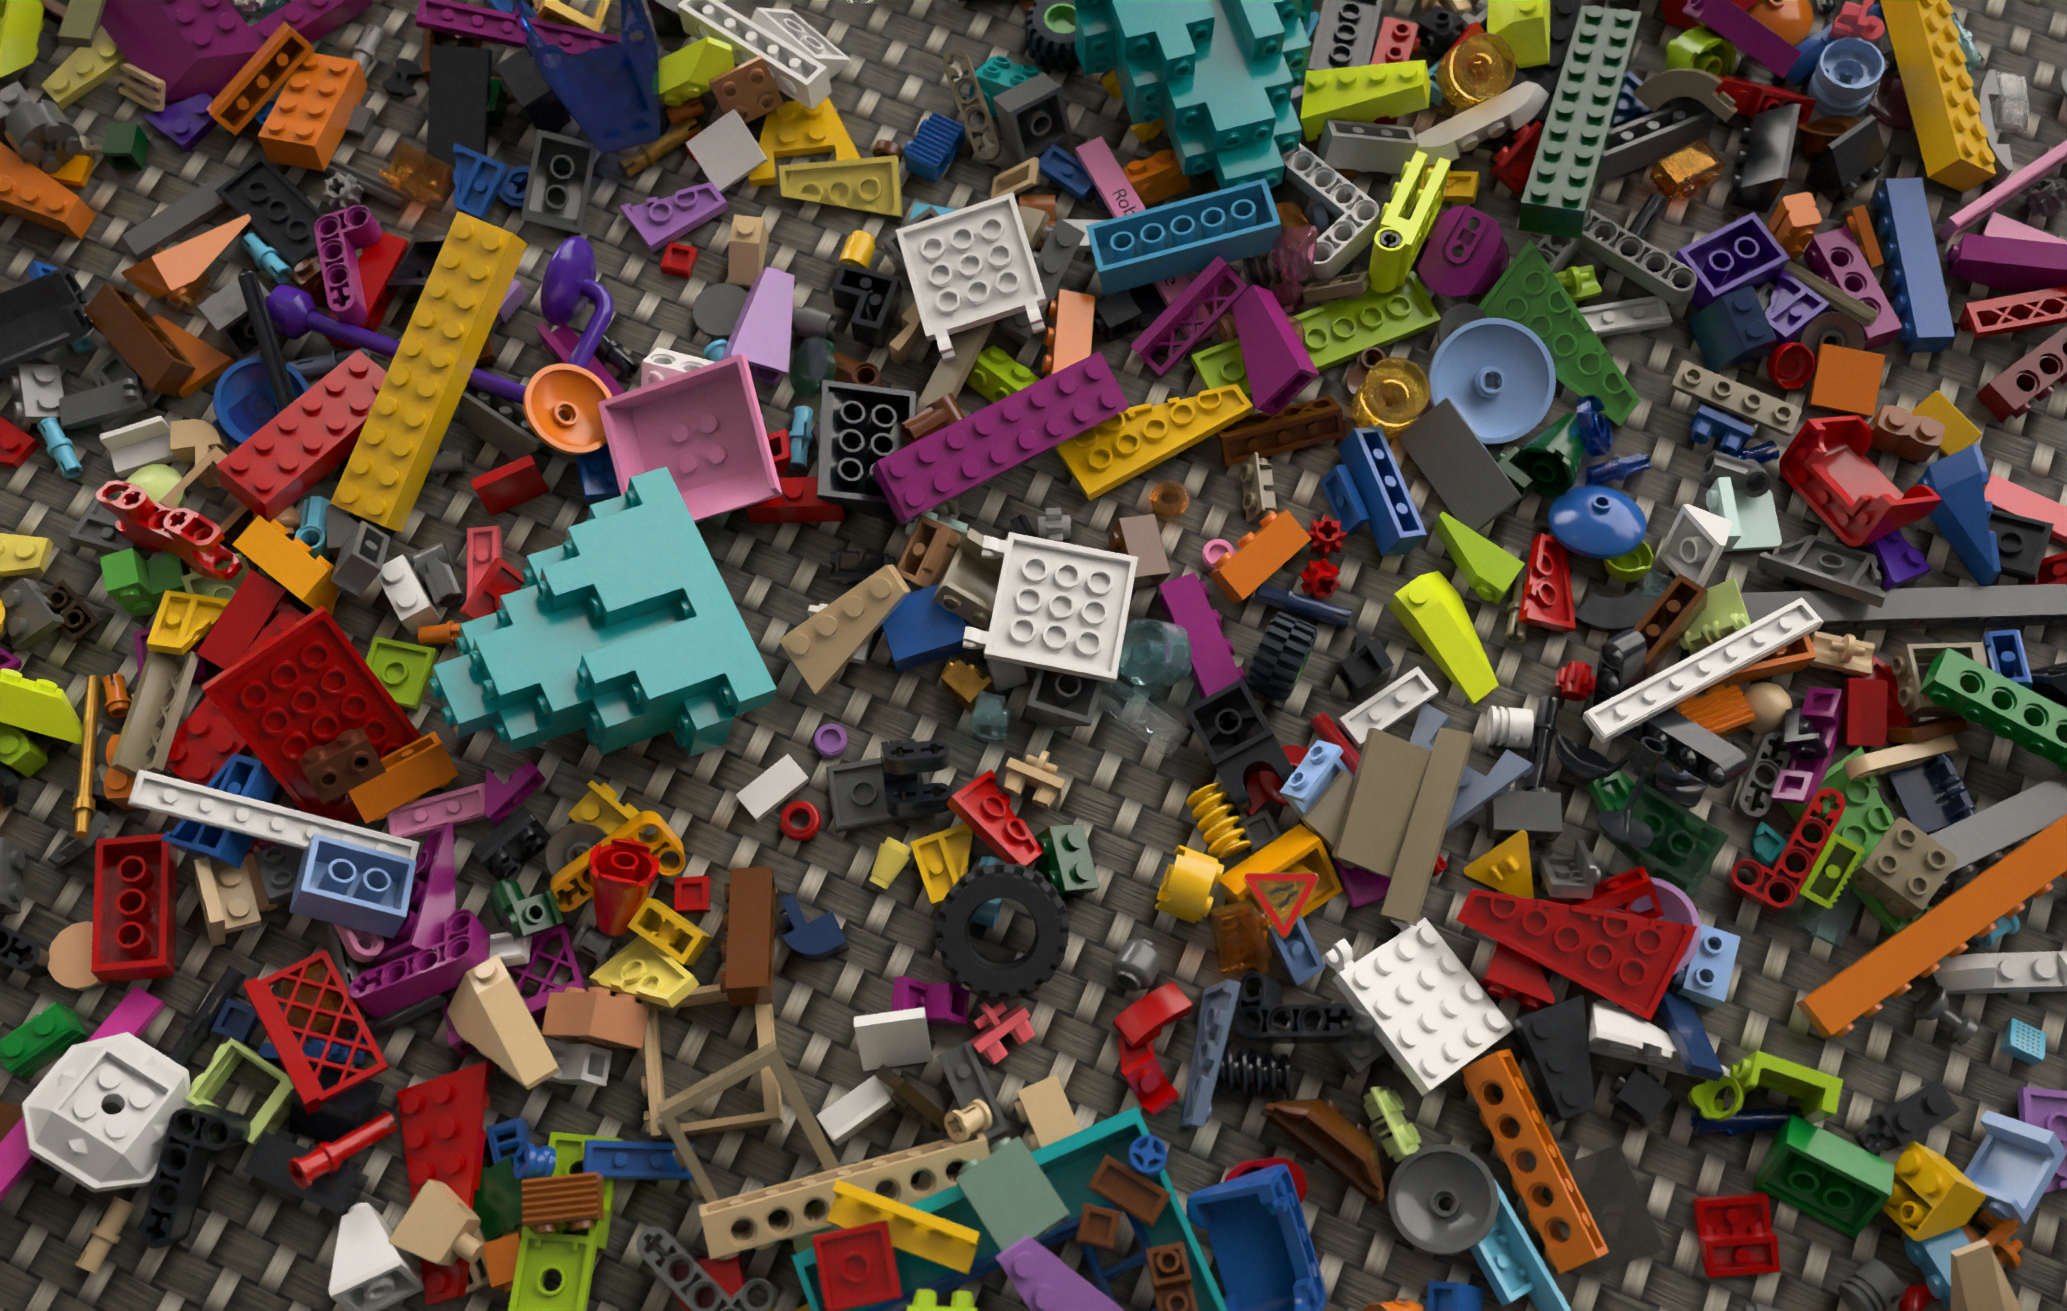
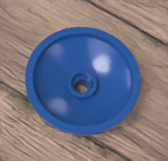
[213,356,310,444]
[1548,485,1647,559]

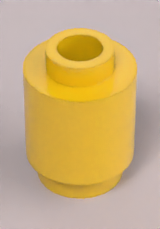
[838,230,876,269]

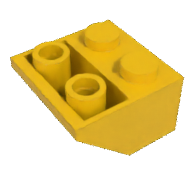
[1881,1140,1987,1242]

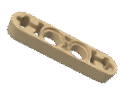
[1843,734,1960,781]

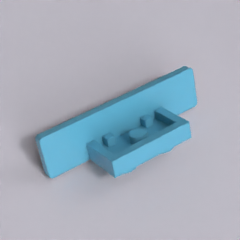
[1470,1179,1571,1311]

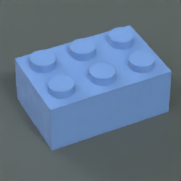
[289,833,417,939]

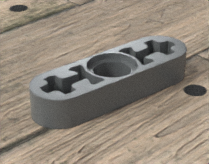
[1734,731,1791,822]

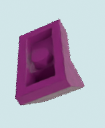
[484,761,546,827]

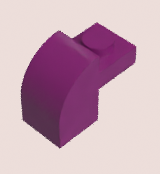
[891,976,970,1026]

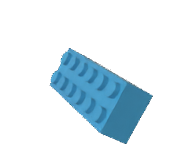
[1086,178,1283,295]

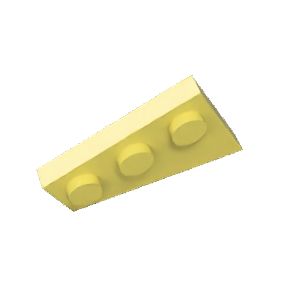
[588,935,700,1008]

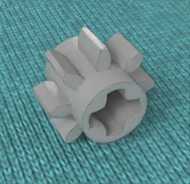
[322,172,364,210]
[1038,507,1071,542]

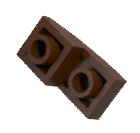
[1146,1242,1198,1311]

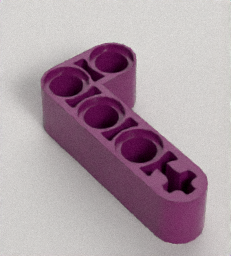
[314,205,382,326]
[348,909,490,1017]

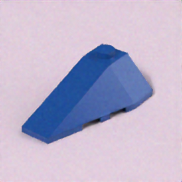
[1917,445,2001,586]

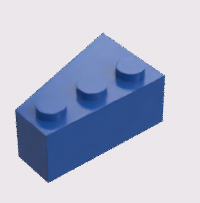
[160,753,279,869]

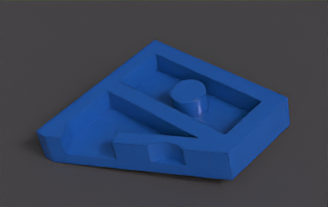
[453,143,509,221]

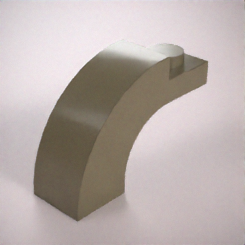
[1632,68,1737,122]

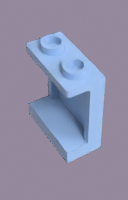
[1280,740,1354,818]
[1963,1110,2067,1224]

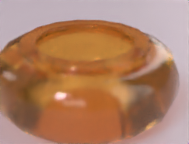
[1150,480,1190,517]

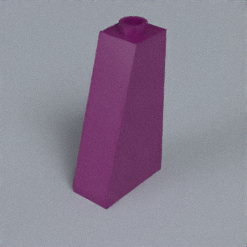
[1682,0,1802,79]
[1946,234,2067,294]
[1231,284,1320,415]

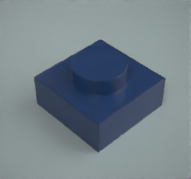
[211,998,259,1045]

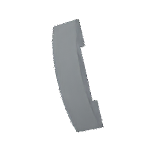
[1973,69,2014,187]

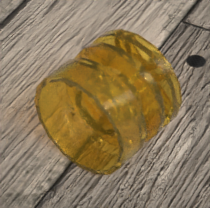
[1436,33,1516,108]
[1352,357,1430,439]

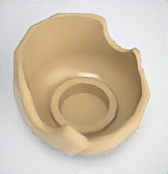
[1743,682,1792,735]

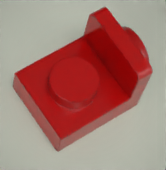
[1120,1051,1180,1116]

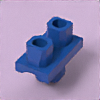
[1689,404,1755,456]

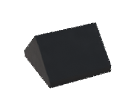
[289,1066,384,1143]

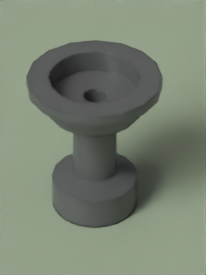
[1913,986,1978,1045]

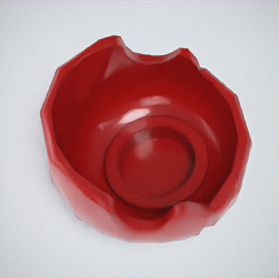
[1766,342,1816,390]

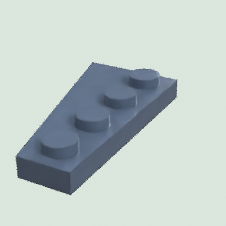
[1179,979,1241,1130]

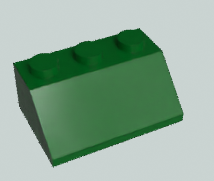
[1753,1114,1895,1238]

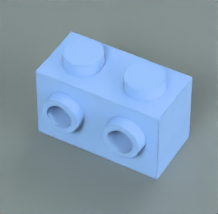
[1672,923,1741,1009]

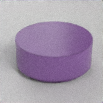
[814,723,848,758]

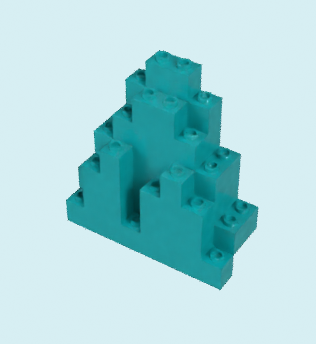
[1072,0,1313,190]
[428,466,777,757]

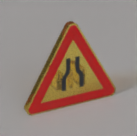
[1242,872,1319,940]

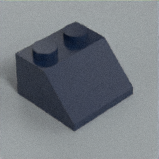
[1687,285,1777,373]

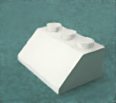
[751,8,851,79]

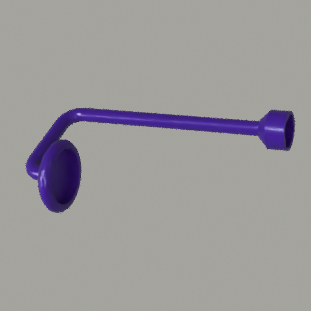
[266,236,614,405]

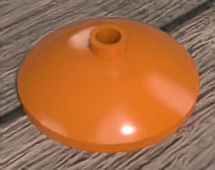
[1745,0,1813,47]
[523,363,612,455]

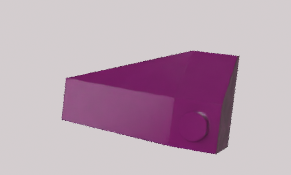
[376,823,456,964]

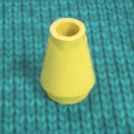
[869,837,912,890]

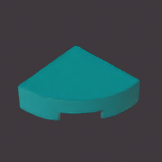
[1752,821,1786,868]

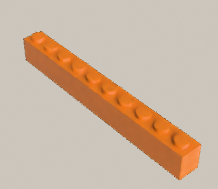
[1796,813,2067,1039]

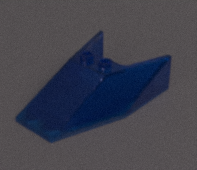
[513,0,660,155]

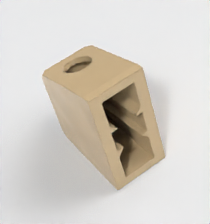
[388,1179,485,1266]

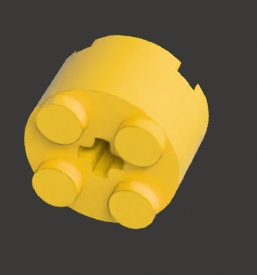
[1155,845,1224,924]

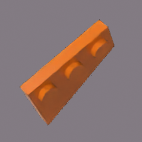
[151,314,235,399]

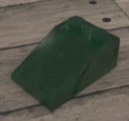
[1603,780,1729,897]

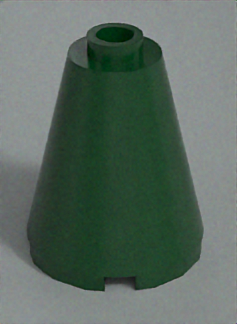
[1514,413,1591,497]

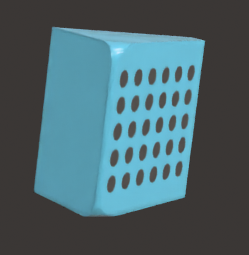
[1999,1018,2046,1065]

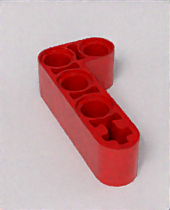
[1727,788,1846,912]

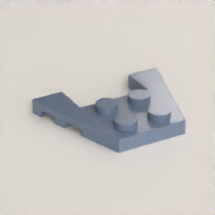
[1409,702,1534,833]

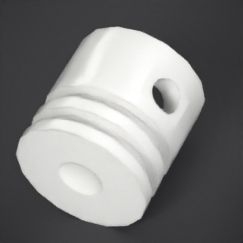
[1485,706,1534,749]

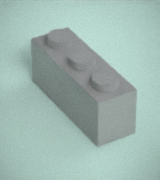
[1317,119,1419,175]

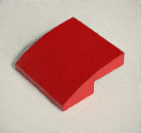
[1692,1193,1781,1277]

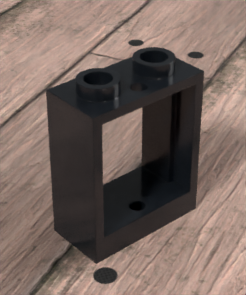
[387,235,447,303]

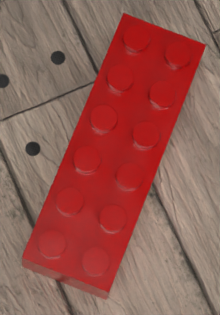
[216,350,387,523]
[165,603,306,786]

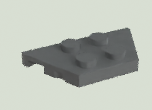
[1757,534,1886,608]

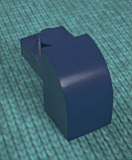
[779,894,850,962]

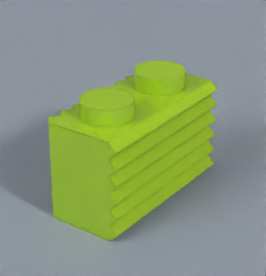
[1799,832,1865,909]

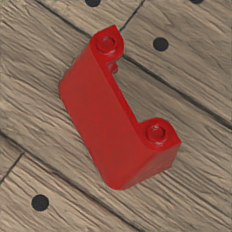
[1779,415,1942,547]

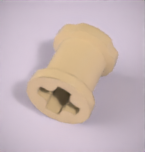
[944,1099,992,1143]

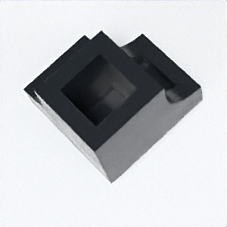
[1336,631,1394,700]

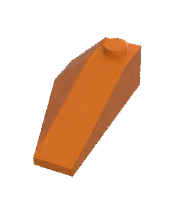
[121,214,251,299]

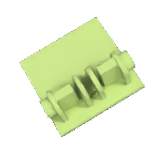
[1680,578,1751,656]
[1363,1086,1421,1163]

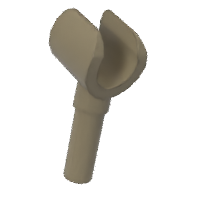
[77,135,103,157]

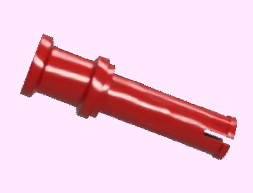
[288,1112,397,1189]

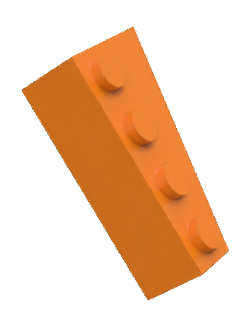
[0,142,96,240]

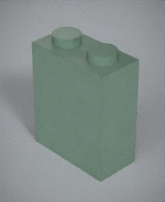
[956,1136,1070,1252]

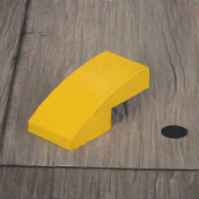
[1421,164,1480,203]

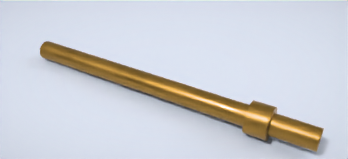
[72,675,101,839]

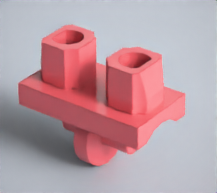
[1828,0,1885,42]
[969,1001,1035,1065]

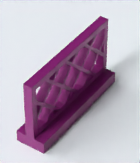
[442,924,588,1057]

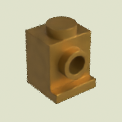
[941,659,993,713]

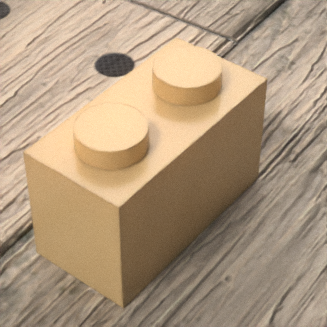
[1014,1074,1080,1151]

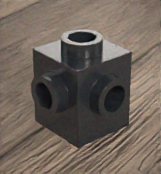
[1417,5,1464,57]

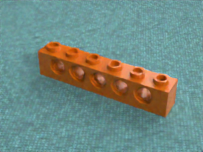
[1461,1049,1609,1274]

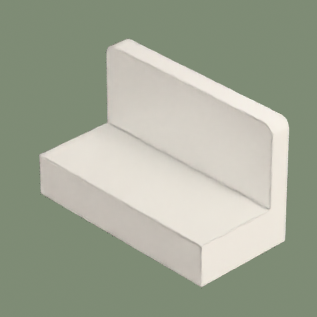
[99,416,179,478]
[816,1075,895,1147]

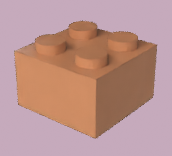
[542,986,650,1049]

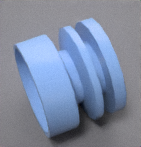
[1807,37,1885,117]

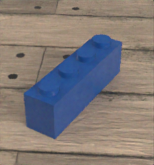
[1337,426,1427,557]

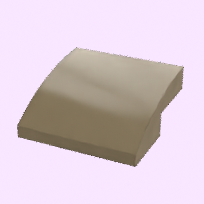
[1300,770,1355,869]

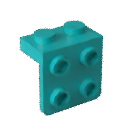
[968,56,1042,118]

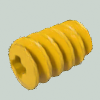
[1186,782,1251,858]

